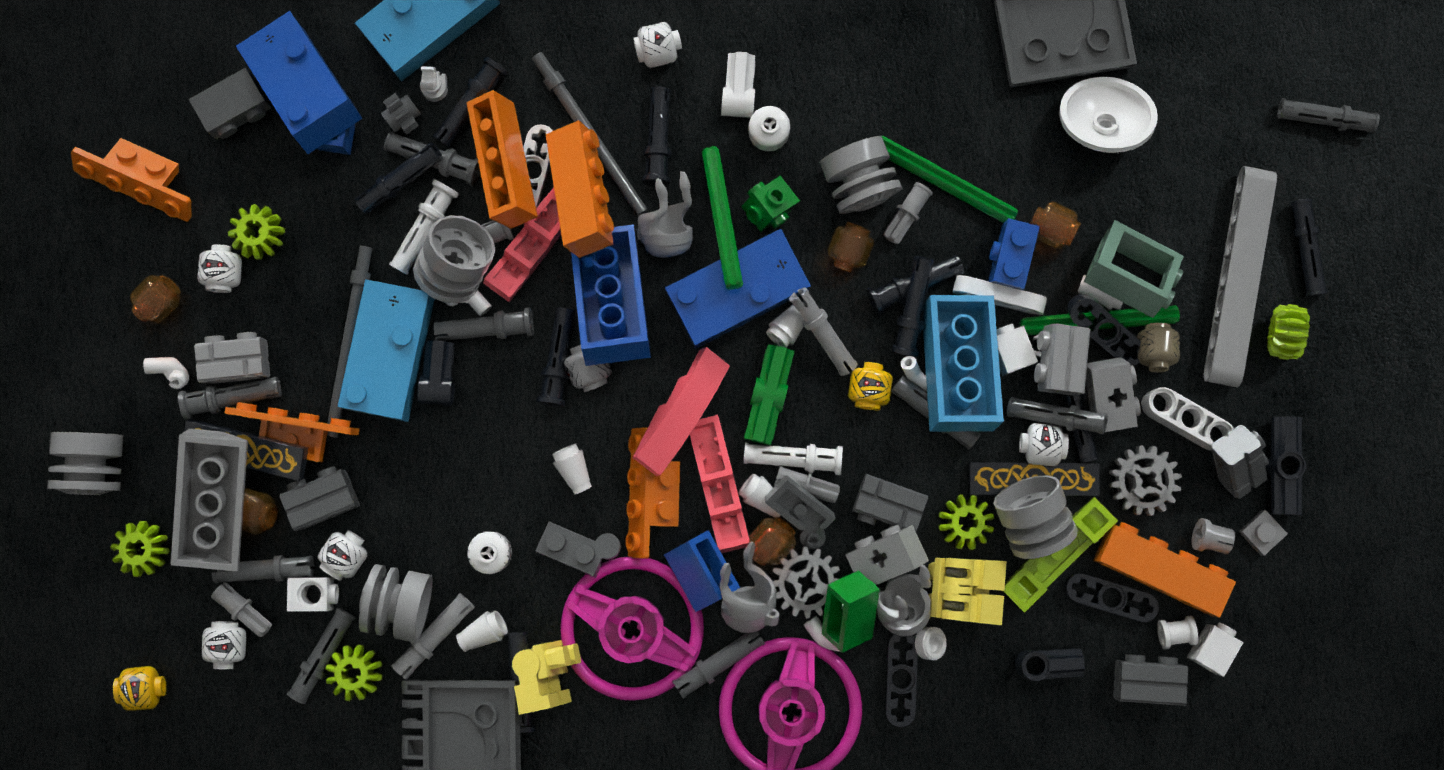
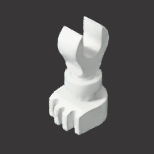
[420,66,448,102]

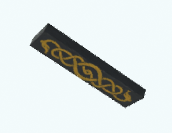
[184,419,309,481]
[968,462,1100,496]

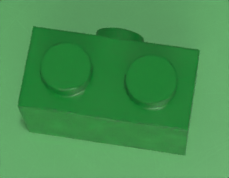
[821,570,880,653]

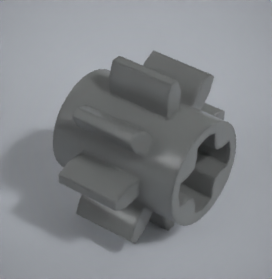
[381,93,421,134]

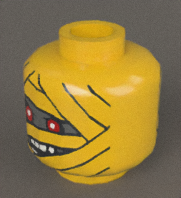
[848,362,893,411]
[113,666,166,711]

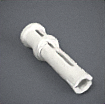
[389,179,459,275]
[744,443,843,475]

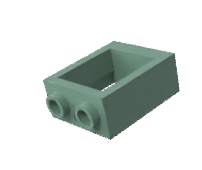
[1084,220,1184,318]

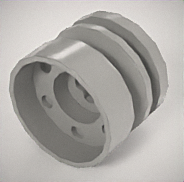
[820,136,903,214]
[413,215,495,303]
[47,432,123,495]
[993,475,1078,559]
[359,564,433,643]

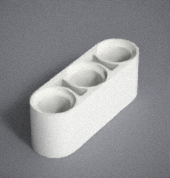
[1141,387,1234,450]

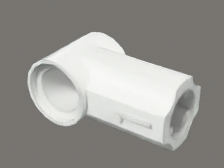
[721,52,755,118]

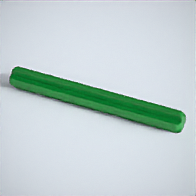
[882,136,1018,223]
[702,146,743,290]
[1020,305,1180,335]

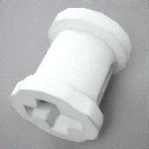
[1157,616,1198,649]

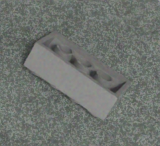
[171,429,248,571]

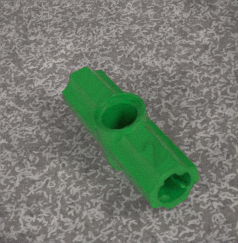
[744,344,794,446]

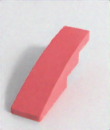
[483,187,561,302]
[633,347,730,476]
[690,415,750,553]

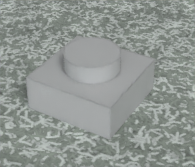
[1238,510,1288,556]

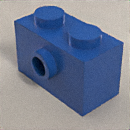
[988,218,1040,290]
[664,530,740,612]

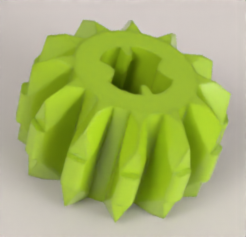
[228,204,285,260]
[1267,304,1310,360]
[938,495,994,550]
[110,521,170,577]
[326,644,383,701]

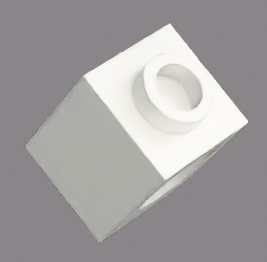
[997,324,1038,376]
[287,577,339,611]
[1187,622,1243,677]

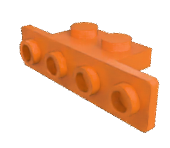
[71,138,192,222]
[224,402,359,462]
[626,428,680,559]

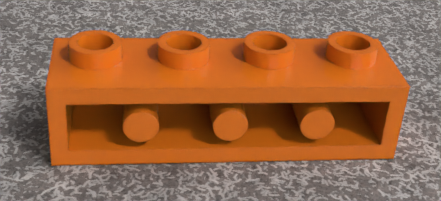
[466,90,538,229]
[545,120,614,258]
[1093,522,1236,618]

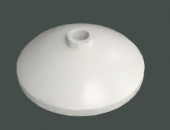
[1059,77,1158,153]

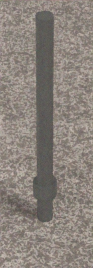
[532,52,648,217]
[327,246,372,438]

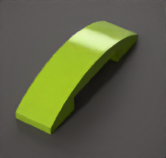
[1004,497,1118,613]

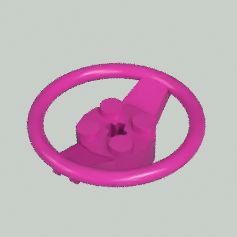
[561,556,704,701]
[719,637,862,770]

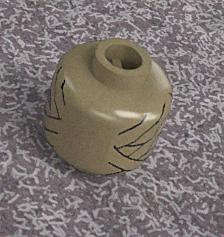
[1137,323,1180,372]

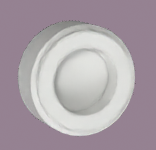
[915,627,946,660]

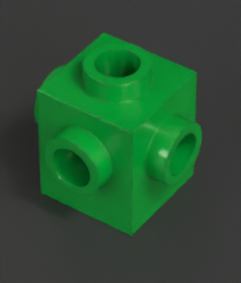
[742,176,800,232]

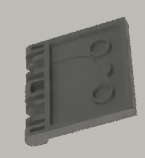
[993,0,1137,88]
[402,679,521,770]

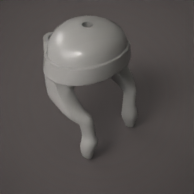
[636,171,693,258]
[719,542,779,633]
[876,564,931,636]

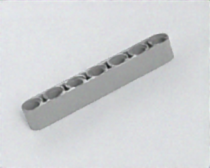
[1204,166,1277,388]

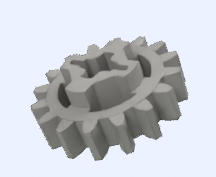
[1108,445,1182,516]
[773,547,840,618]

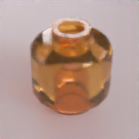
[1030,201,1081,249]
[827,222,874,272]
[130,275,180,323]
[242,488,278,535]
[748,517,796,566]

